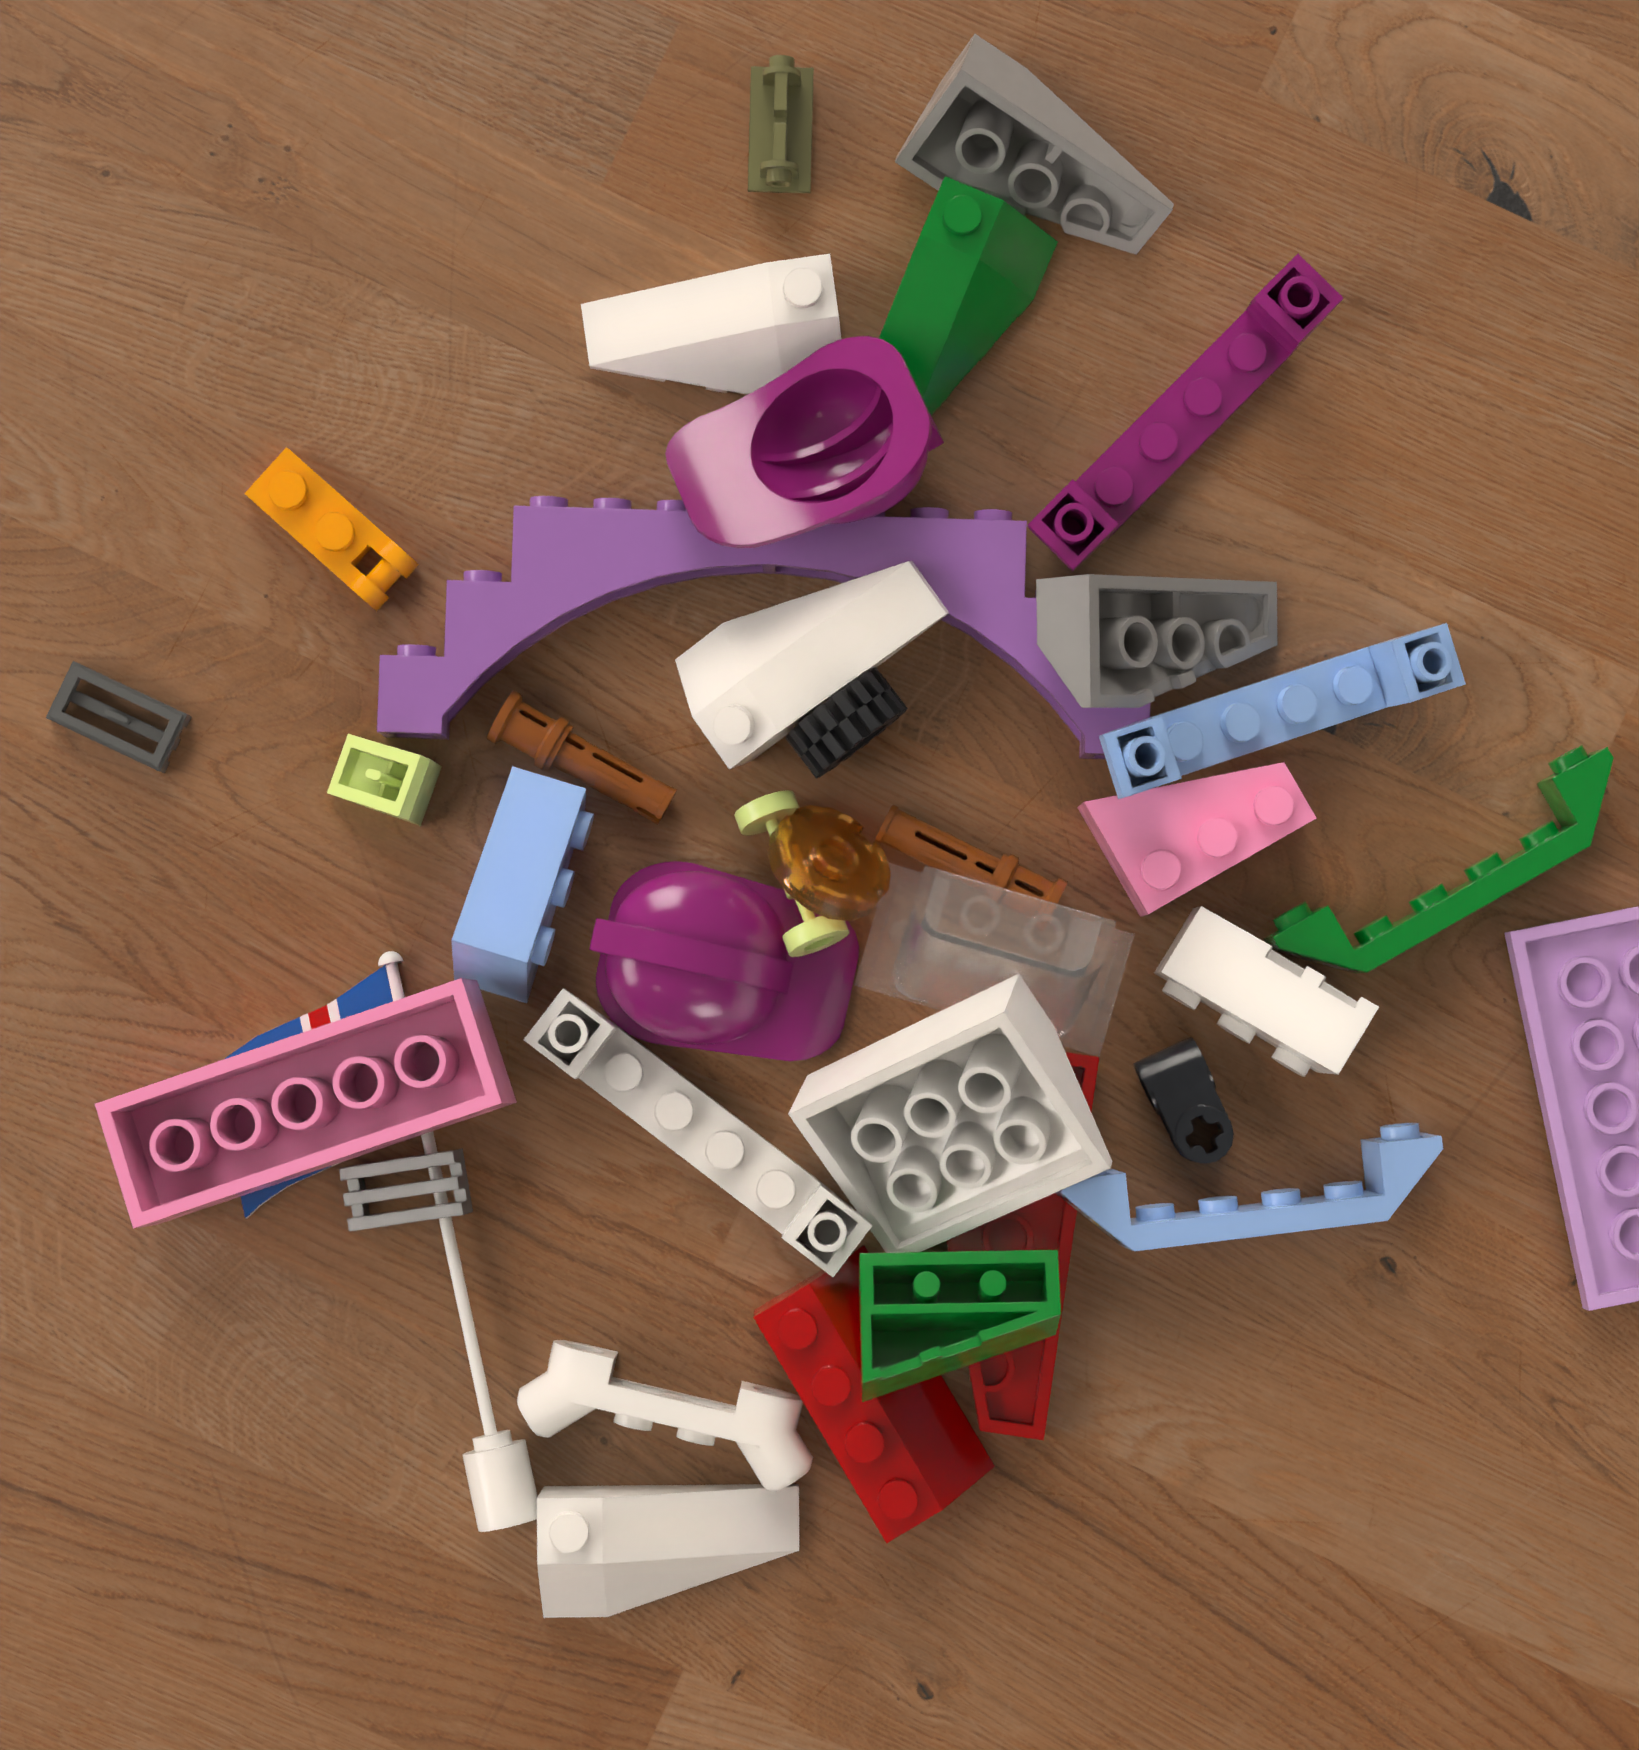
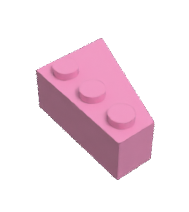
[1077,762,1316,917]

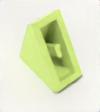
[327,734,442,826]

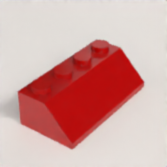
[753,1245,995,1544]

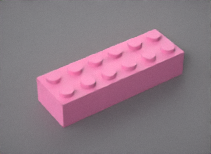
[95,978,517,1228]

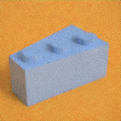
[451,766,594,1003]

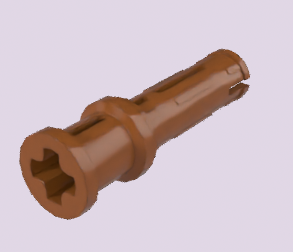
[487,690,677,825]
[875,805,1068,933]

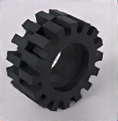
[785,667,908,779]

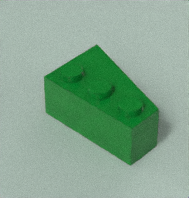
[859,1250,1061,1402]

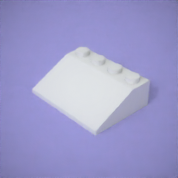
[788,974,1112,1253]

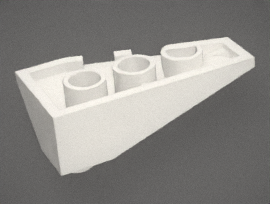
[537,1484,800,1618]

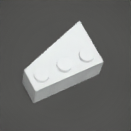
[1154,906,1379,1077]

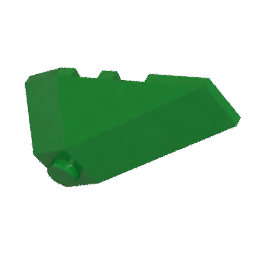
[879,176,1058,416]

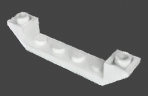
[523,988,873,1277]

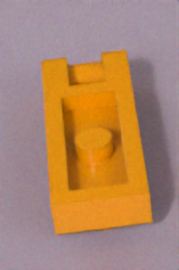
[244,447,419,612]

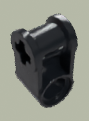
[1133,1037,1234,1164]

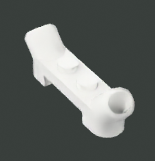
[517,1340,813,1492]

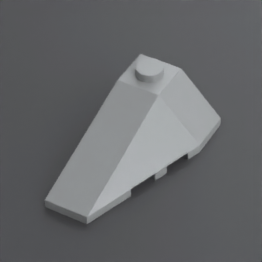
[895,34,1174,255]
[1036,574,1278,708]

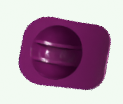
[665,336,944,548]
[589,861,859,1061]

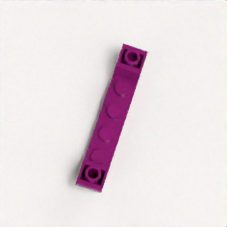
[1027,254,1343,571]

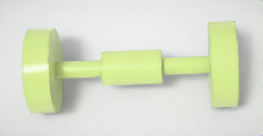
[734,790,849,957]

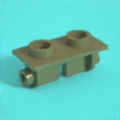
[748,55,814,194]

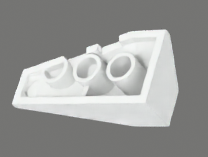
[581,254,841,395]
[675,561,949,769]

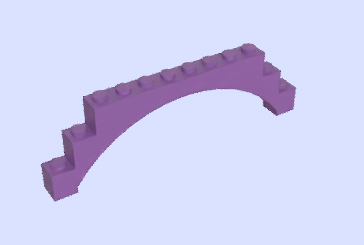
[377,496,1150,759]

